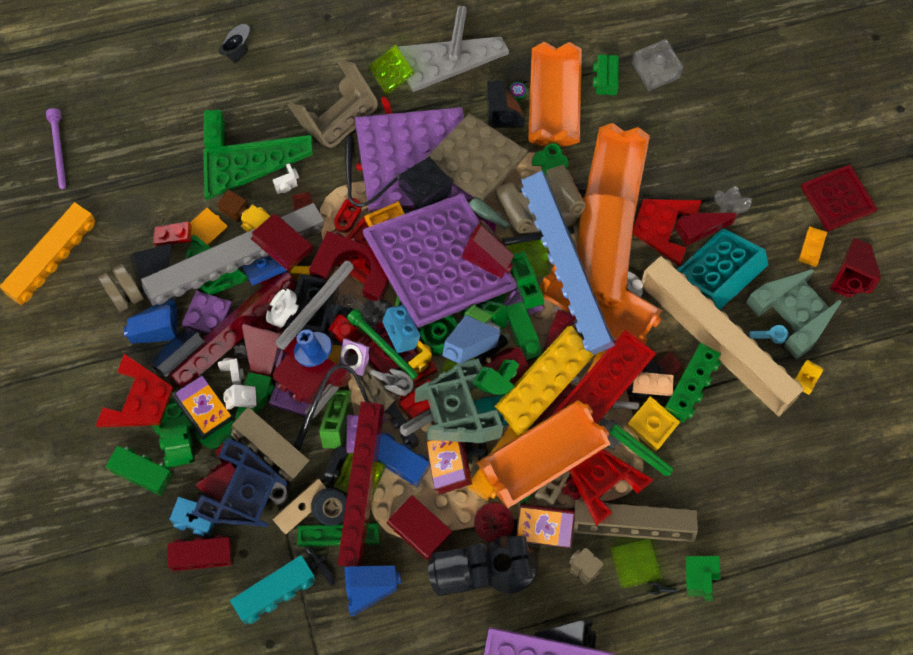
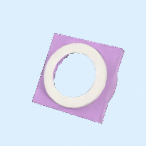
[338,338,369,376]

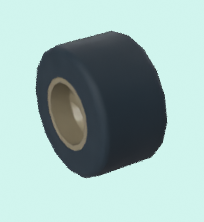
[311,488,347,526]

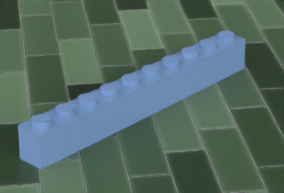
[521,171,615,355]

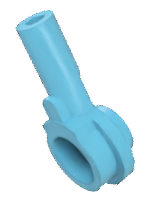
[749,325,789,344]

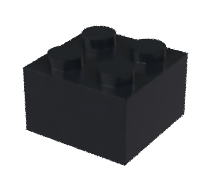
[399,156,452,209]

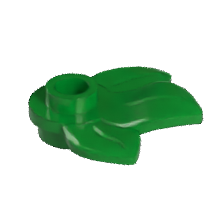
[532,143,568,176]

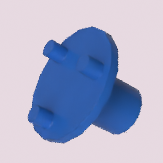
[294,329,332,367]

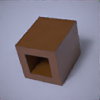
[217,190,249,222]

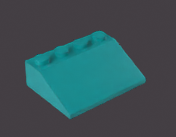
[677,228,769,310]

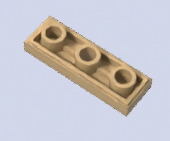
[272,479,326,535]

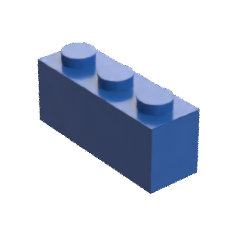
[377,433,430,487]

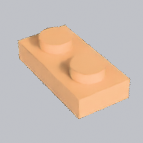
[632,372,673,396]

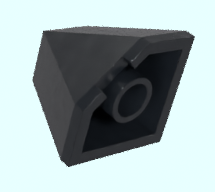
[487,80,525,128]
[129,244,171,301]
[534,618,597,649]

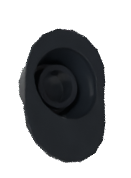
[218,24,250,63]

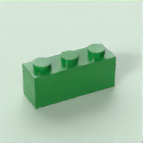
[105,446,173,497]

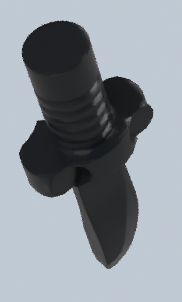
[305,546,334,586]

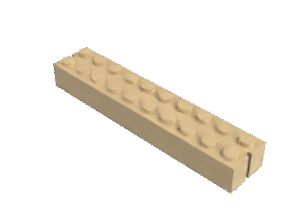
[641,256,804,417]

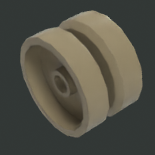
[98,264,143,313]

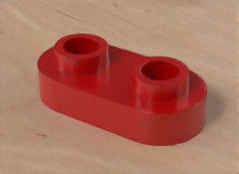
[334,198,361,233]

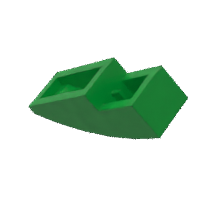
[511,251,544,310]

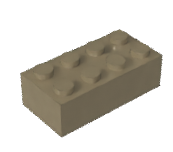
[230,407,310,483]

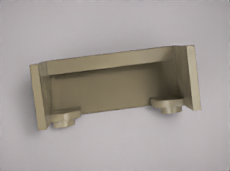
[288,60,378,148]

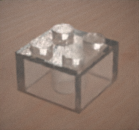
[632,39,683,91]

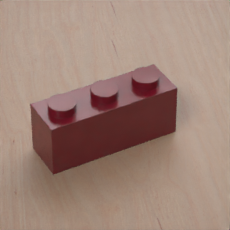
[167,535,233,572]

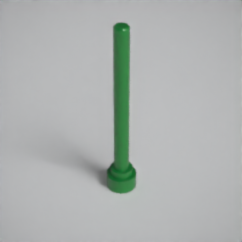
[347,308,418,380]

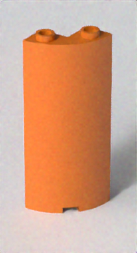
[528,42,582,147]
[579,123,650,223]
[576,193,635,308]
[540,265,663,344]
[477,400,610,508]

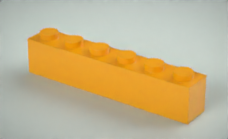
[0,202,96,306]

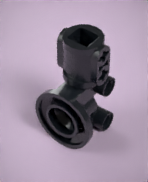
[428,535,538,596]

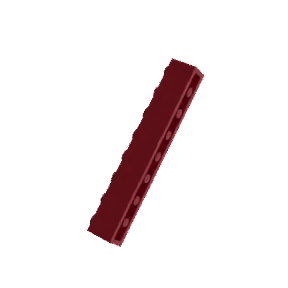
[169,272,297,388]
[337,401,385,567]

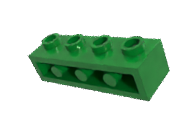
[665,343,722,423]

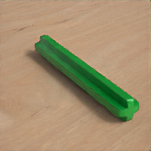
[609,424,673,476]

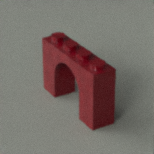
[309,231,390,302]

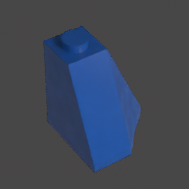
[124,298,177,344]
[344,566,401,616]

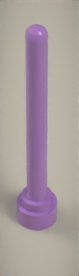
[46,108,66,190]

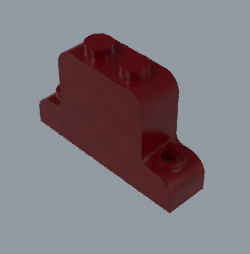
[273,337,352,404]

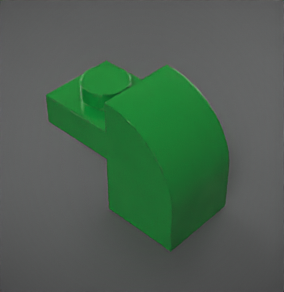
[472,359,519,395]

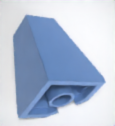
[442,315,501,364]

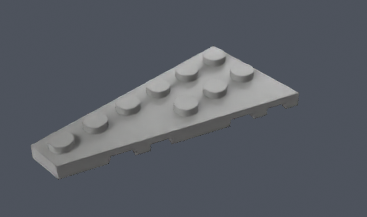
[391,37,509,92]

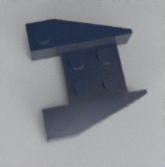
[193,438,287,527]

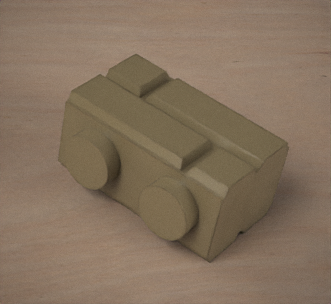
[569,548,603,586]

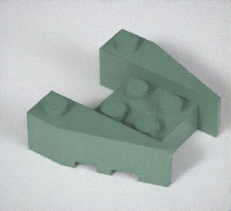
[746,270,842,360]
[415,358,503,443]

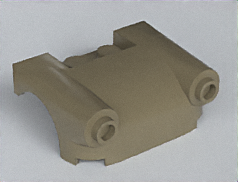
[495,165,586,236]

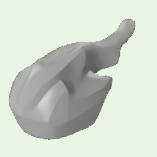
[370,369,413,396]

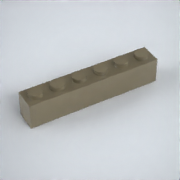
[573,501,698,542]

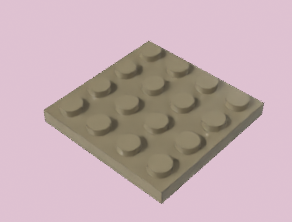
[425,113,528,202]

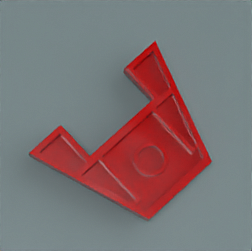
[632,199,701,267]
[96,354,174,428]
[569,449,654,526]

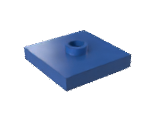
[242,256,286,285]

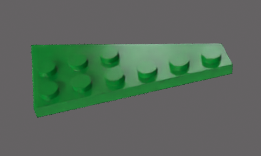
[203,135,313,201]

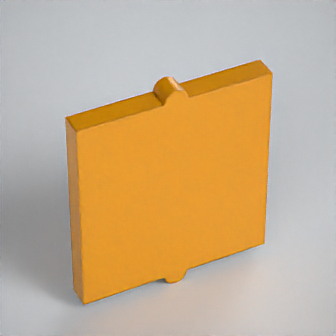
[190,208,228,246]

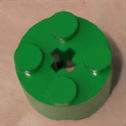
[420,316,458,356]
[159,424,195,468]

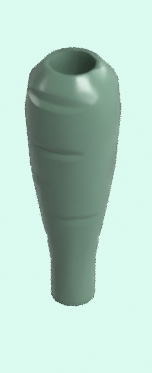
[469,198,510,230]

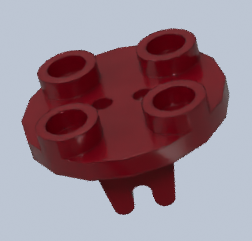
[474,502,514,543]

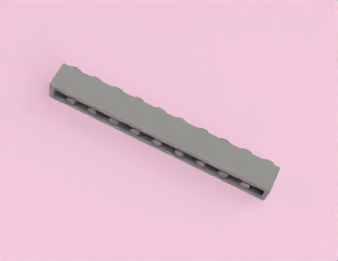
[141,203,324,306]

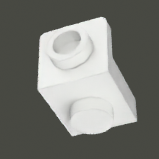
[273,164,299,194]
[218,358,245,385]
[224,385,256,409]

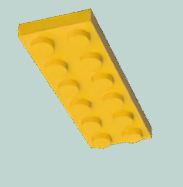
[495,326,594,436]

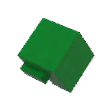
[686,556,721,601]

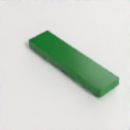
[297,523,379,547]

